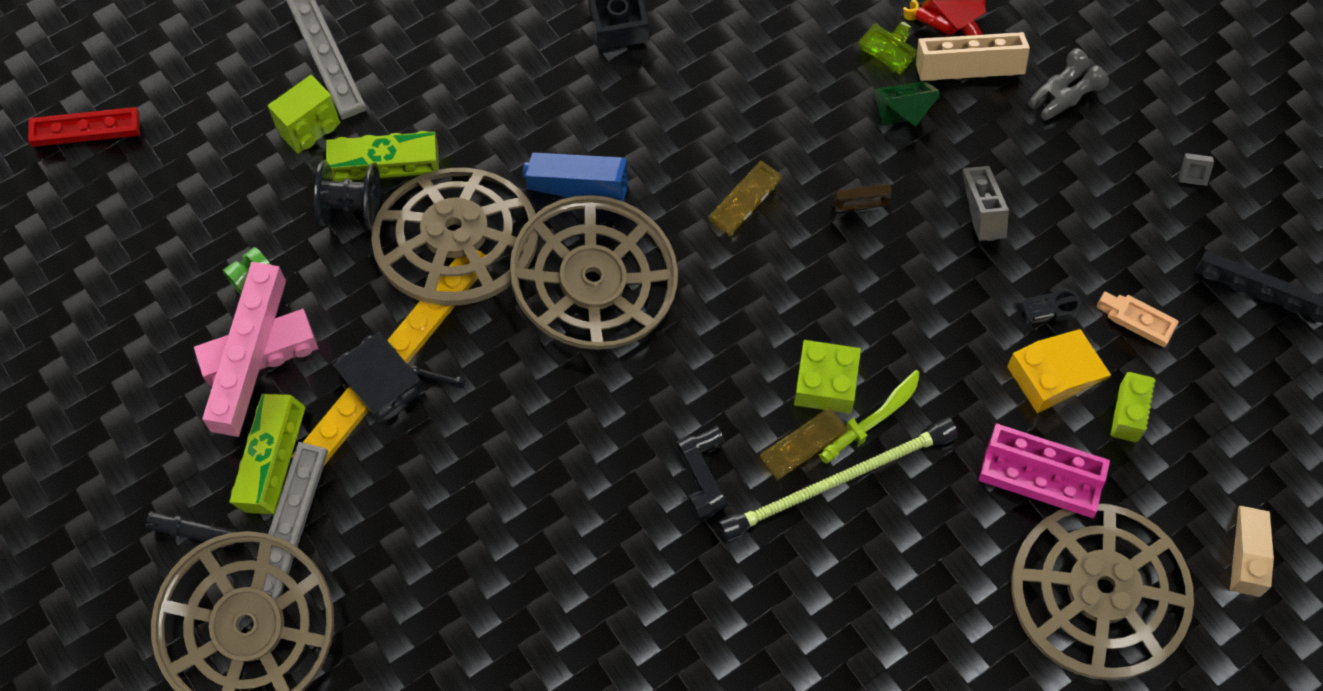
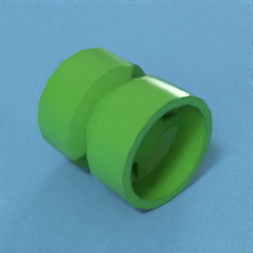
[223,247,271,295]

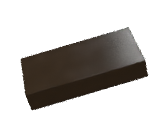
[834,183,892,212]

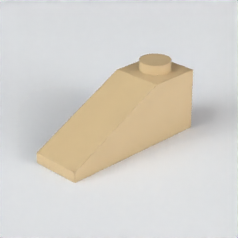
[1230,506,1274,597]

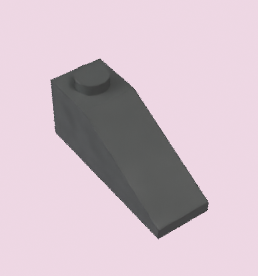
[962,166,1009,241]

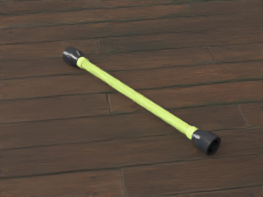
[718,417,958,542]

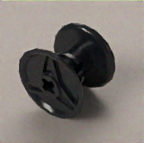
[314,160,381,231]

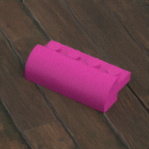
[978,423,1110,518]

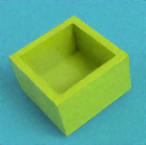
[267,75,340,154]
[794,340,861,414]

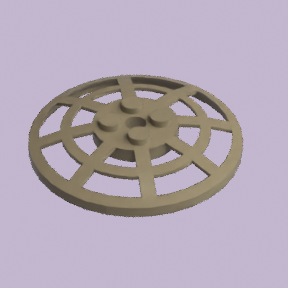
[372,168,538,306]
[510,195,678,350]
[1011,504,1194,680]
[151,531,334,691]

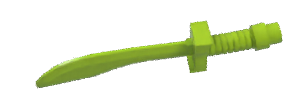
[820,370,919,464]

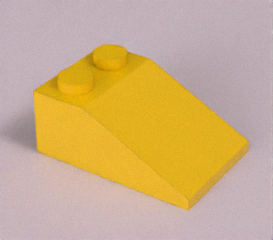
[1007,329,1111,413]

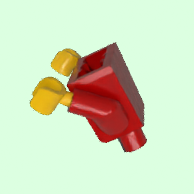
[903,0,986,36]

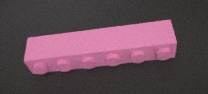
[202,262,286,437]

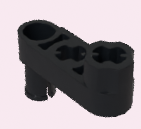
[676,426,726,520]

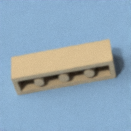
[916,32,1030,81]

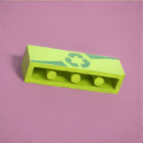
[326,131,439,181]
[230,394,305,515]

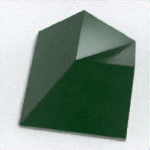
[874,81,940,126]

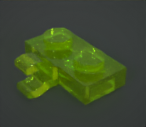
[858,21,917,74]

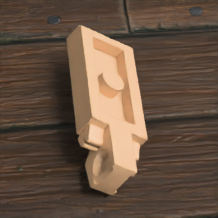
[1096,292,1179,348]

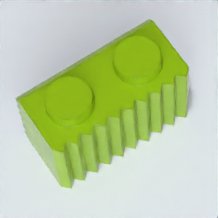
[1111,372,1156,442]

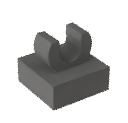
[1179,153,1214,186]

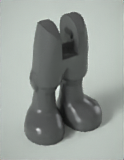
[1028,48,1109,121]

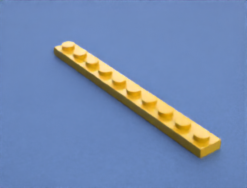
[291,250,488,465]

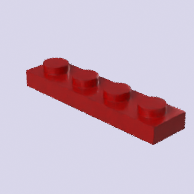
[28,107,140,147]

